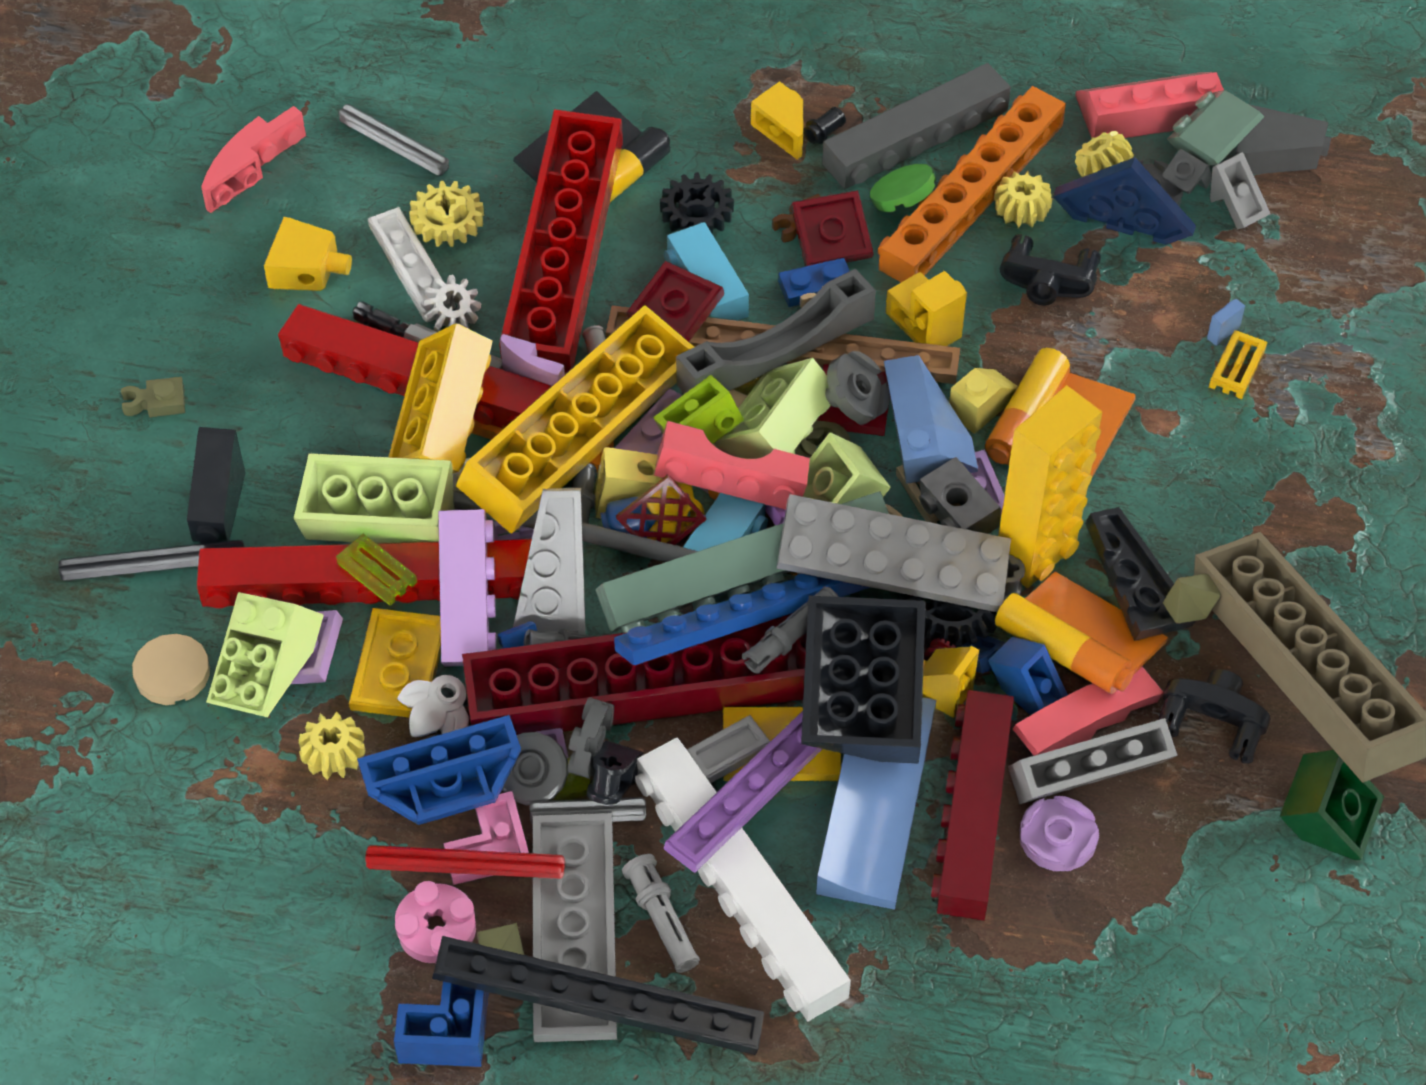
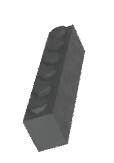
[822,63,1011,189]

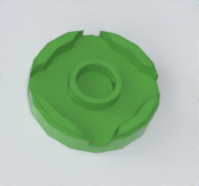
[870,164,936,212]

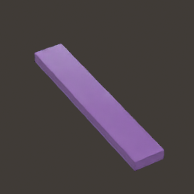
[664,711,822,873]

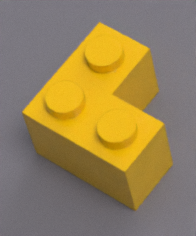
[885,271,967,346]

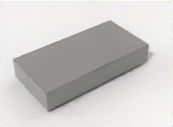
[687,715,770,783]

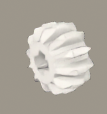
[421,274,481,332]

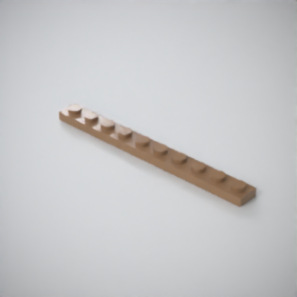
[606,305,960,384]

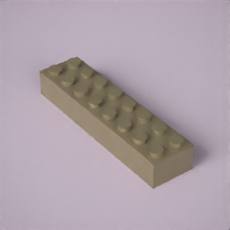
[1194,532,1426,783]

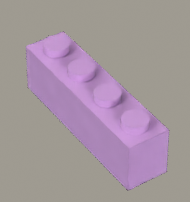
[438,509,497,667]

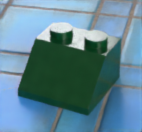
[1279,750,1384,861]

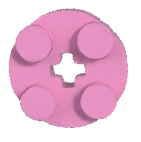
[395,881,476,963]

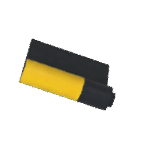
[513,91,671,202]

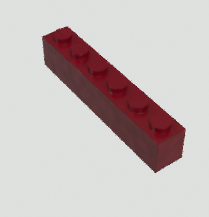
[931,690,1014,921]

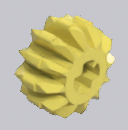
[1075,131,1134,177]
[994,171,1052,228]
[298,711,365,780]

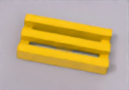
[1209,330,1268,399]

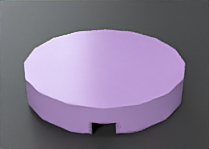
[1019,796,1099,871]

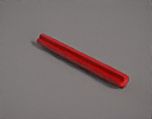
[365,845,565,879]

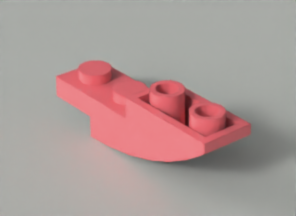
[201,106,306,213]

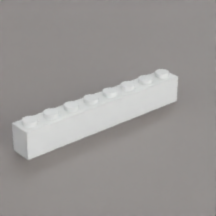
[635,737,851,1022]

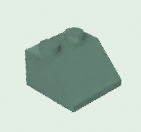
[1167,90,1264,166]

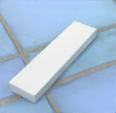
[368,207,456,320]

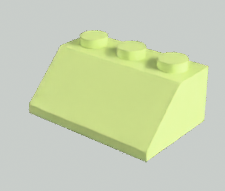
[714,358,830,459]

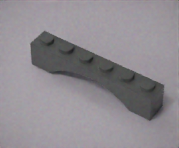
[676,269,876,394]

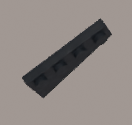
[1085,507,1196,641]

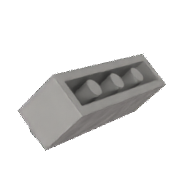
[1008,718,1178,804]

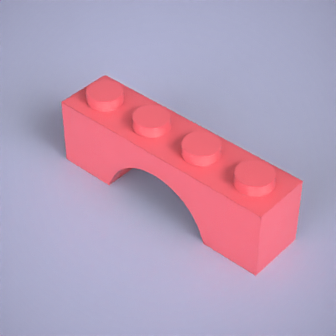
[654,421,810,510]

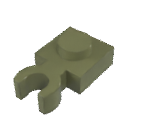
[121,377,185,417]

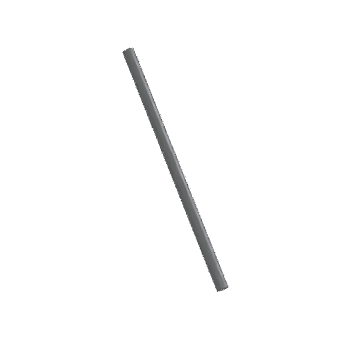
[453,490,698,562]

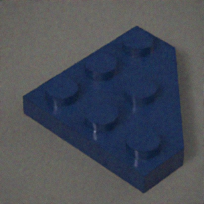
[1053,157,1196,245]

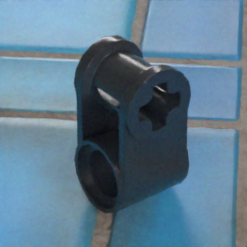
[586,740,644,805]

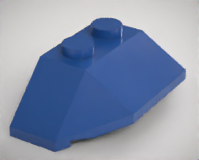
[357,715,521,825]

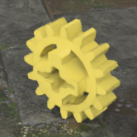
[409,181,484,247]

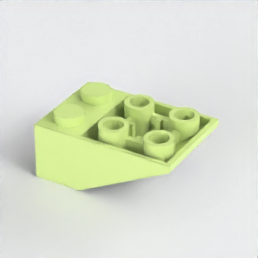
[206,592,324,717]

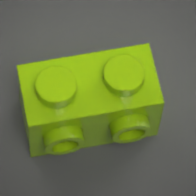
[653,375,744,444]

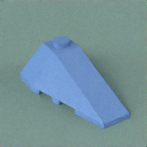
[884,355,978,484]

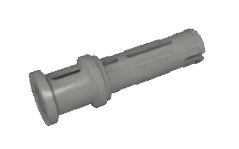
[622,854,700,973]

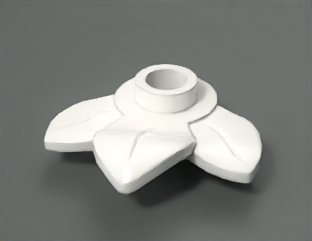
[397,675,469,737]

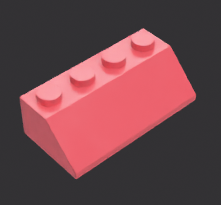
[1075,72,1224,138]

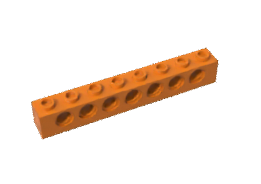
[878,86,1066,282]

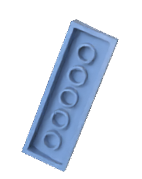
[816,697,936,910]

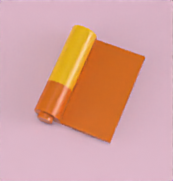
[985,348,1136,477]
[995,572,1168,694]

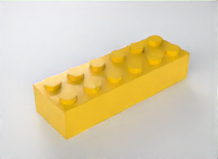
[998,385,1102,589]

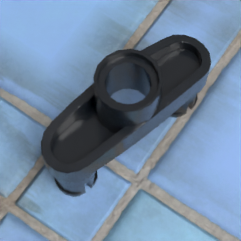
[999,234,1101,306]
[1158,669,1271,764]

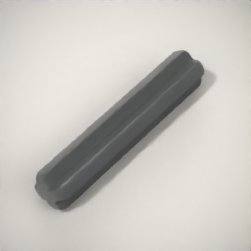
[530,797,646,824]

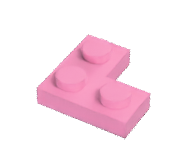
[444,791,529,885]

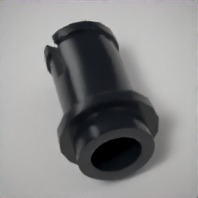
[804,107,846,144]

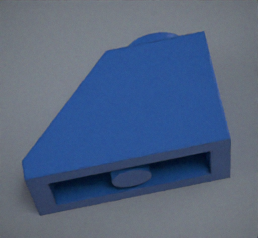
[988,637,1068,715]

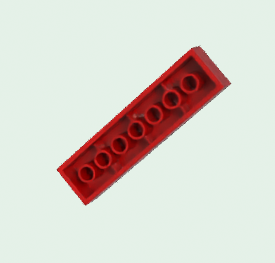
[499,109,623,373]

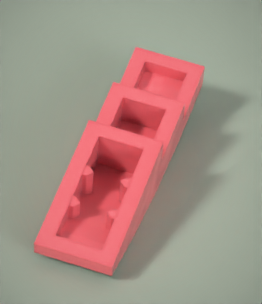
[1013,667,1164,756]

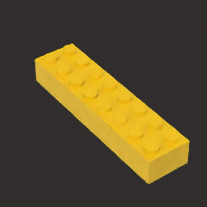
[456,305,694,534]

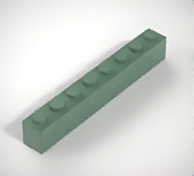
[596,491,889,633]

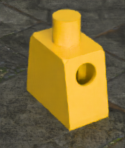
[264,217,352,291]

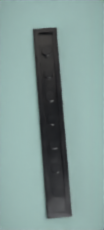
[432,936,764,1055]

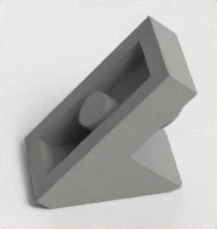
[1210,152,1271,230]

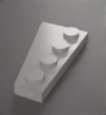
[513,488,586,635]

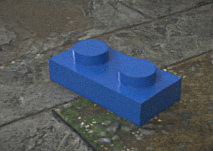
[778,258,850,307]

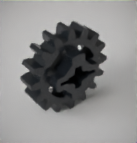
[660,172,734,235]

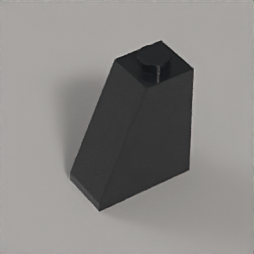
[187,427,246,544]

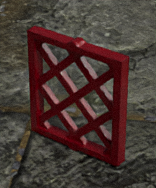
[615,474,707,560]

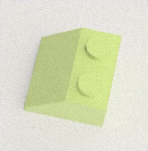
[803,432,891,504]

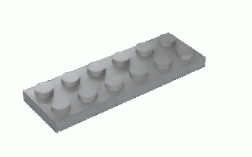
[776,494,1011,612]
[533,813,617,1042]

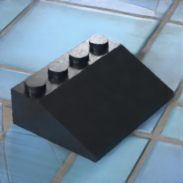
[801,595,925,764]

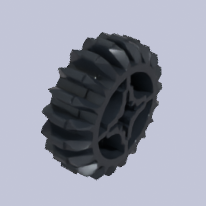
[900,593,997,648]

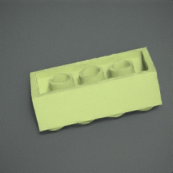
[294,454,454,544]

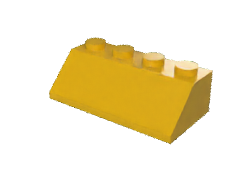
[388,323,492,474]

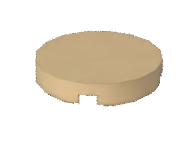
[132,634,210,705]

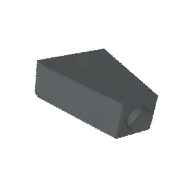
[1235,104,1332,175]

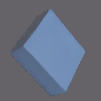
[1207,299,1245,346]

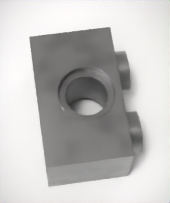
[919,457,1000,534]

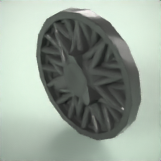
[502,732,568,805]

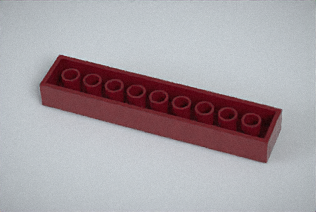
[462,613,807,735]

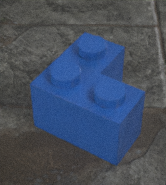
[394,982,489,1067]

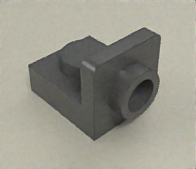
[1162,148,1212,194]

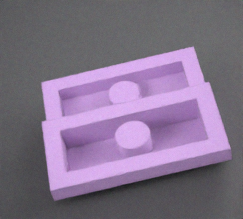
[500,334,565,387]

